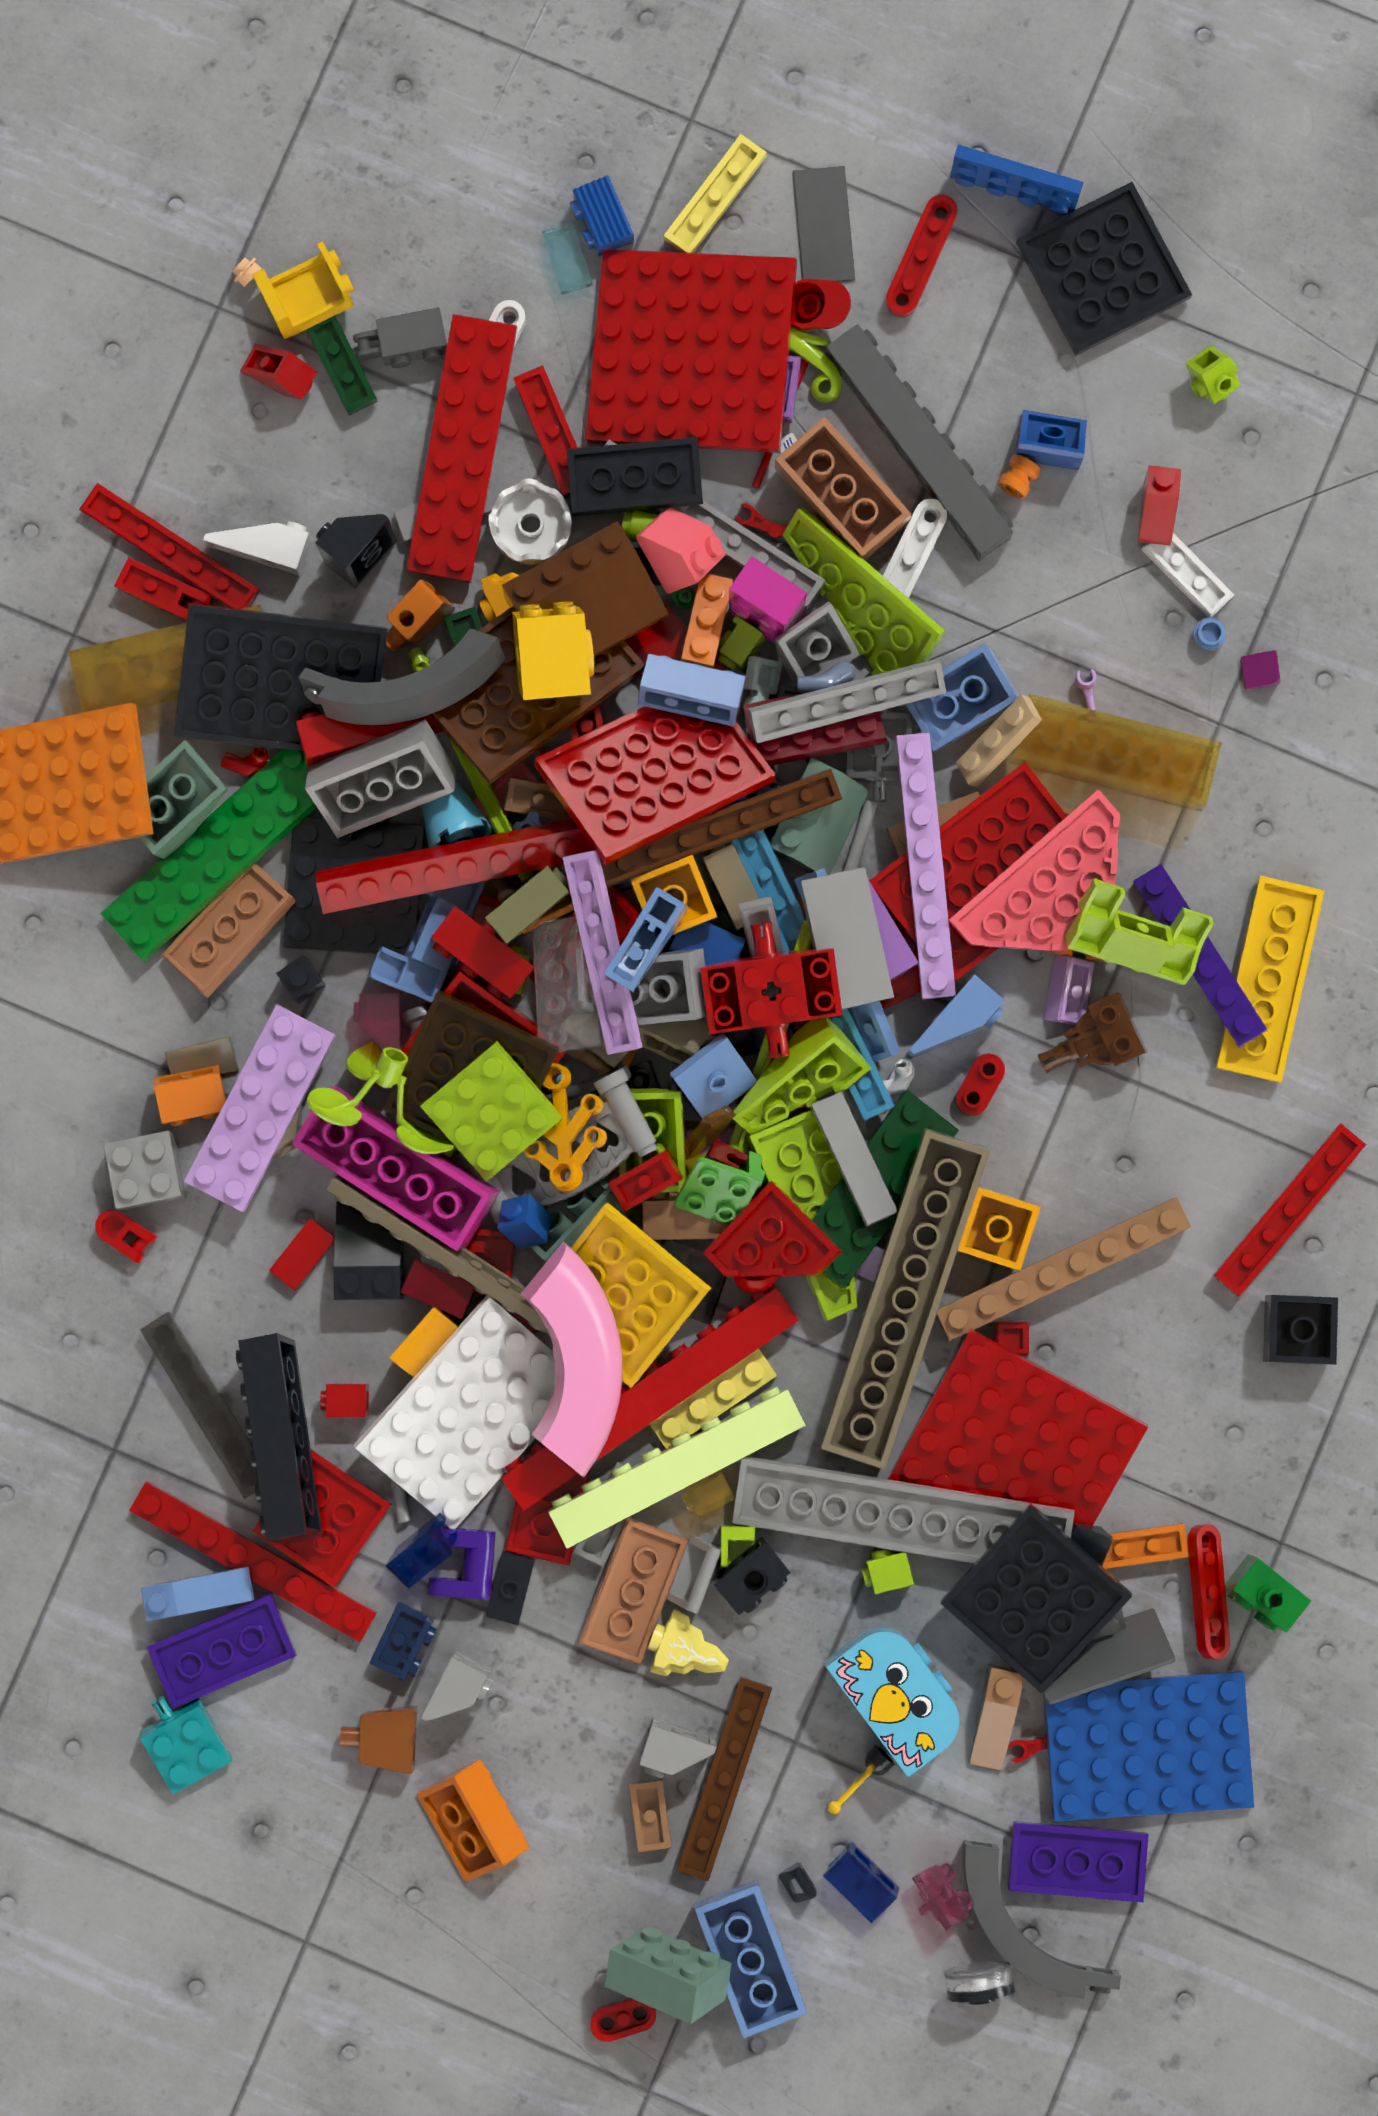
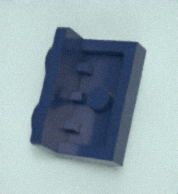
[369,1601,437,1682]

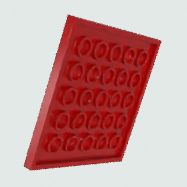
[585,249,797,453]
[887,1328,1148,1528]

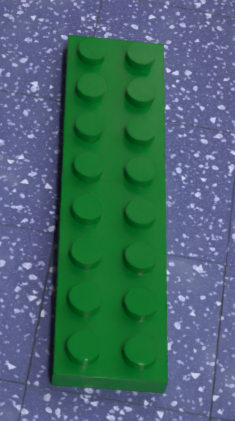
[100,749,317,962]

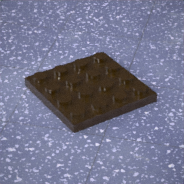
[383,990,560,1143]

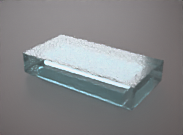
[542,222,593,295]

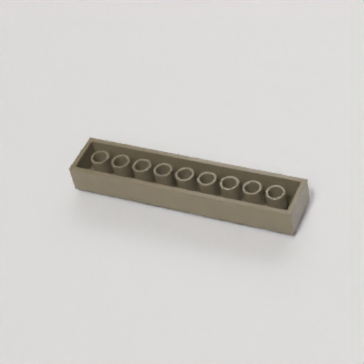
[821,1128,990,1470]

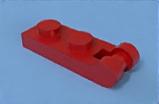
[114,557,212,622]

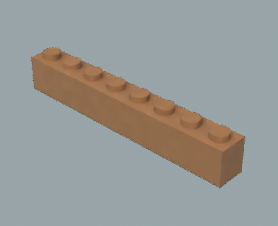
[936,1197,1191,1341]

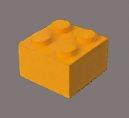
[957,1186,1041,1271]

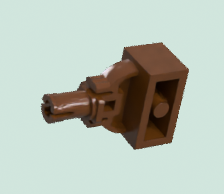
[1038,992,1148,1074]

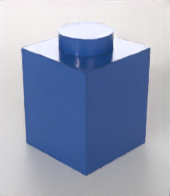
[497,1194,551,1249]

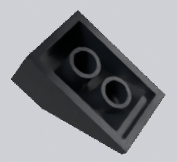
[333,1201,404,1300]

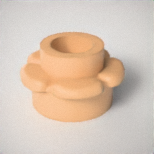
[232,257,262,288]

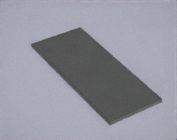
[793,166,855,282]

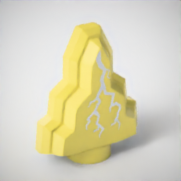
[647,1609,729,1676]

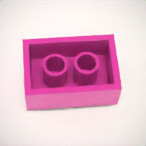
[729,556,807,644]

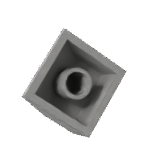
[775,601,860,684]
[421,1651,494,1722]
[639,1719,717,1778]

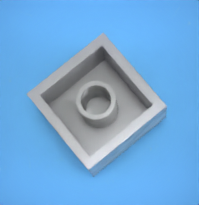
[103,1131,187,1210]

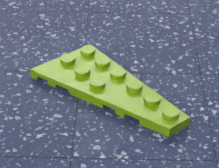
[783,507,946,708]
[747,1110,858,1321]

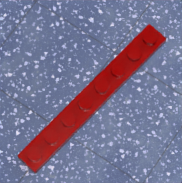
[129,1481,378,1642]

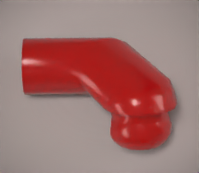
[220,747,270,777]

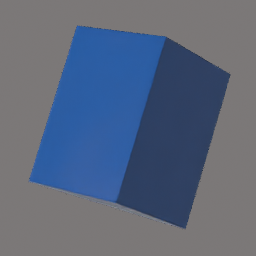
[1015,410,1087,470]

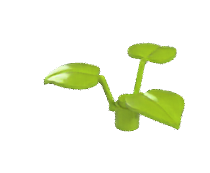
[306,1041,455,1154]

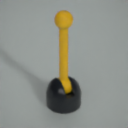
[828,1745,895,1815]

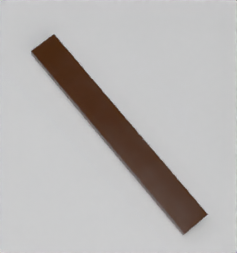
[600,768,842,888]

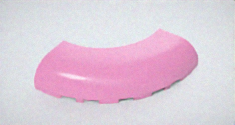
[521,1242,622,1477]

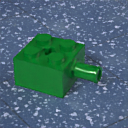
[1225,1554,1311,1633]

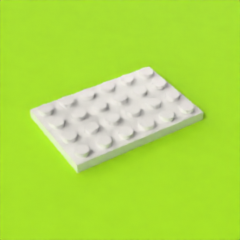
[354,1295,556,1529]

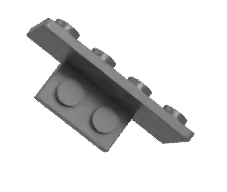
[1043,1608,1175,1704]

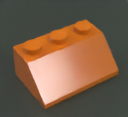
[416,1759,530,1883]

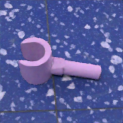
[1076,669,1097,717]

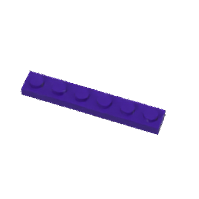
[1133,864,1268,1048]

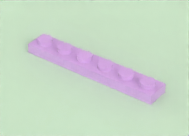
[562,850,643,1055]

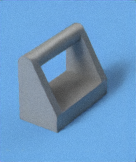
[667,1536,721,1614]

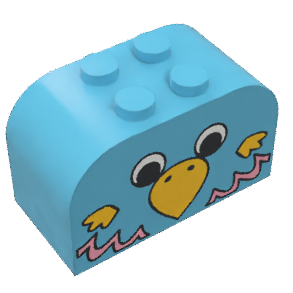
[824,1626,959,1777]

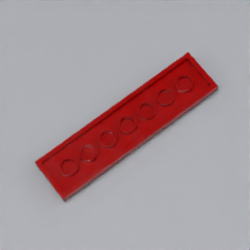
[407,314,518,584]

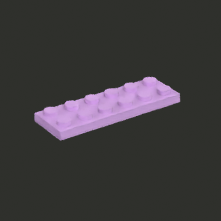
[184,1004,337,1212]

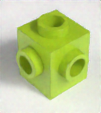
[1185,345,1241,405]

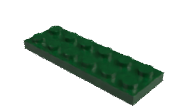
[811,1090,959,1289]

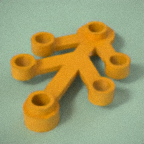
[524,1063,607,1192]

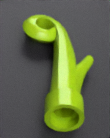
[789,326,842,403]

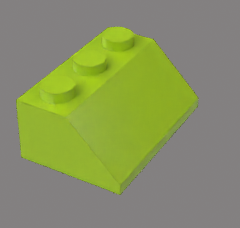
[617,1088,686,1192]

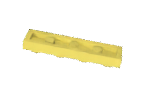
[664,134,767,253]
[650,1349,777,1449]

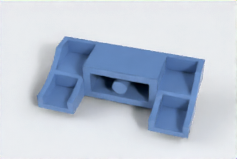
[367,881,485,1004]

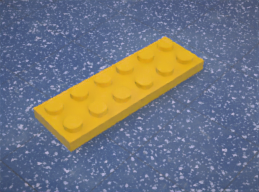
[1215,875,1325,1083]

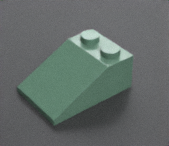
[139,740,228,859]

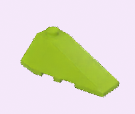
[731,1017,872,1135]

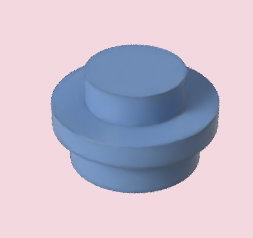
[1193,618,1226,651]

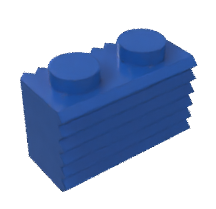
[569,175,634,257]

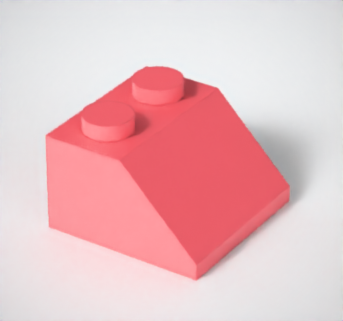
[635,507,726,594]

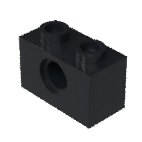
[711,1537,791,1615]

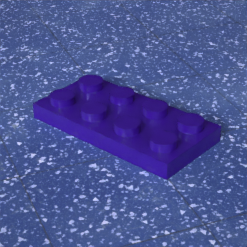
[147,1593,297,1709]
[1008,1821,1149,1903]

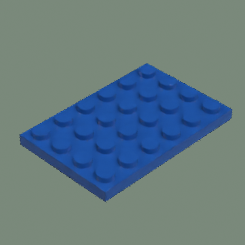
[1044,1671,1254,1822]

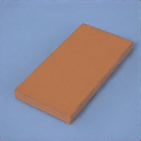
[161,863,297,998]
[577,1517,689,1666]

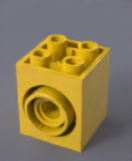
[512,602,594,700]

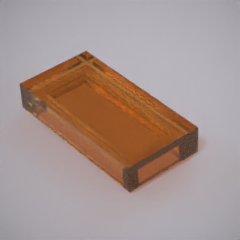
[684,1106,736,1161]

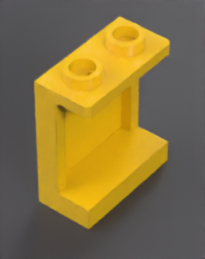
[252,241,355,340]

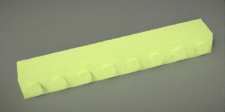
[548,1386,806,1548]

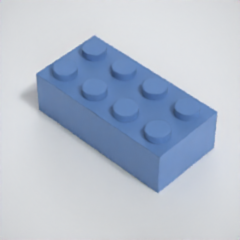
[695,1879,807,2038]

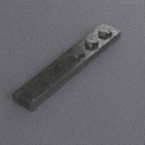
[140,1312,258,1499]

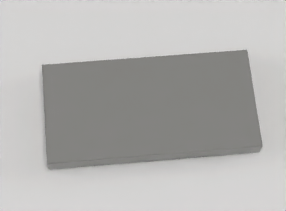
[799,867,894,1009]

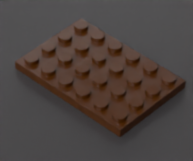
[430,608,645,785]

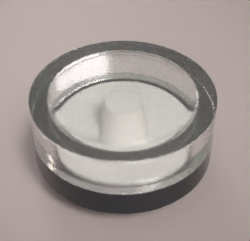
[944,1961,1015,2005]

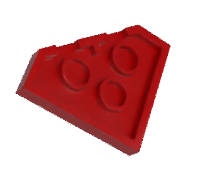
[703,1181,842,1278]

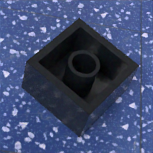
[1263,1295,1338,1365]

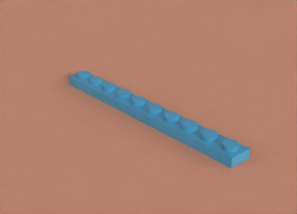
[731,829,895,1121]

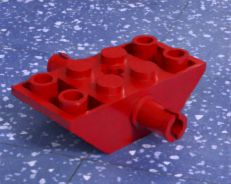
[700,922,843,1058]

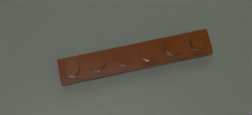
[677,1676,772,1881]

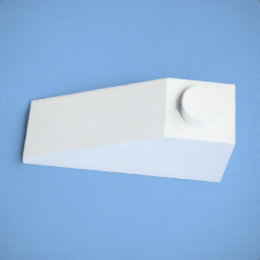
[203,521,312,576]

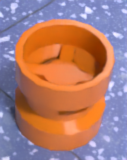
[997,454,1041,500]

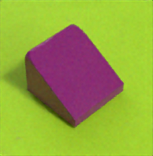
[1241,650,1280,690]

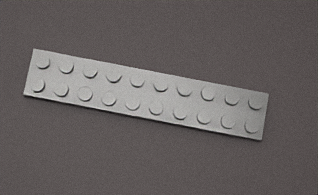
[732,1456,1074,1564]

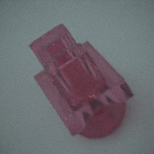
[912,1863,974,1931]

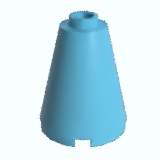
[422,780,492,848]

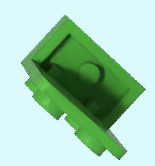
[675,1151,765,1225]

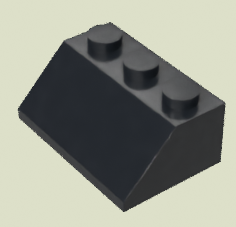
[315,514,398,589]

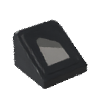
[779,1862,817,1903]

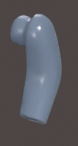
[797,662,855,694]

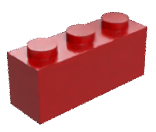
[430,906,534,1000]

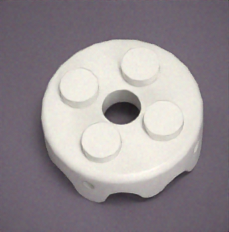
[489,479,572,565]

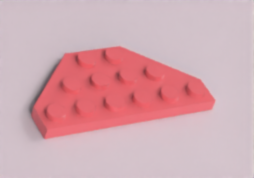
[948,789,1120,952]

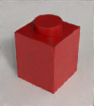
[320,1384,369,1418]

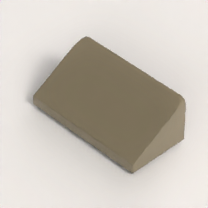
[165,1037,239,1075]

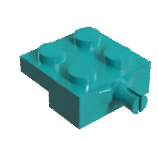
[140,1696,232,1794]

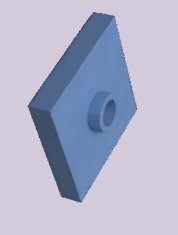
[669,1033,757,1123]

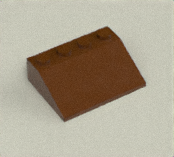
[502,521,669,657]

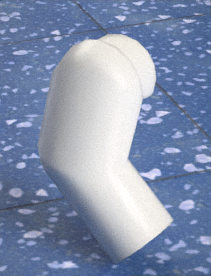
[884,1059,915,1096]

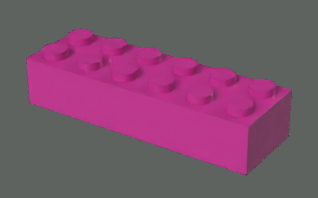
[292,1085,500,1251]

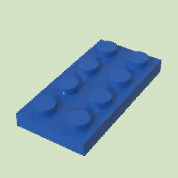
[950,144,1084,215]

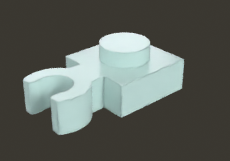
[744,656,782,704]

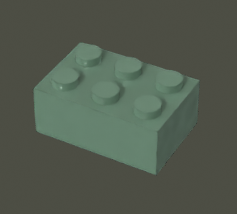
[604,1927,732,2024]

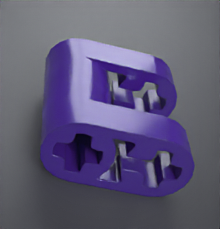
[427,1527,496,1599]

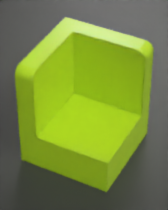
[720,1525,755,1567]

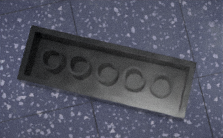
[236,1333,323,1544]

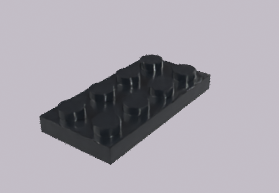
[567,437,703,516]

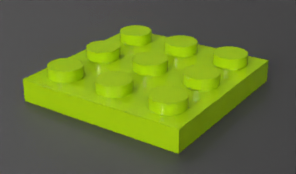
[420,1041,563,1182]

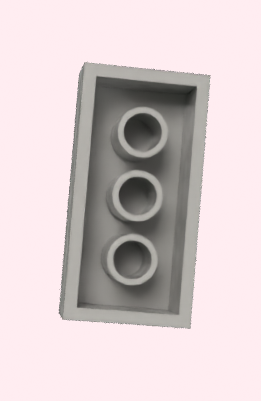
[305,719,457,838]

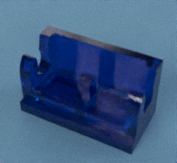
[385,1512,457,1589]
[823,1841,900,1923]

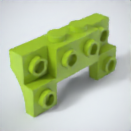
[1065,878,1214,985]

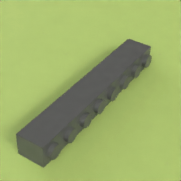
[825,324,1013,561]

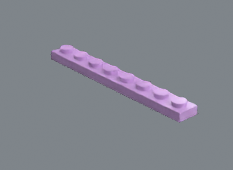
[896,732,956,1000]

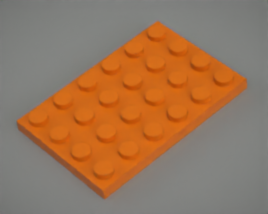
[0,703,154,864]

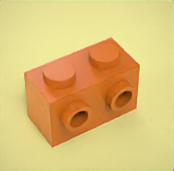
[153,1065,226,1126]

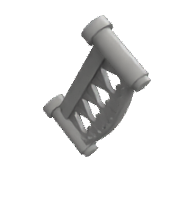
[456,1068,657,1224]

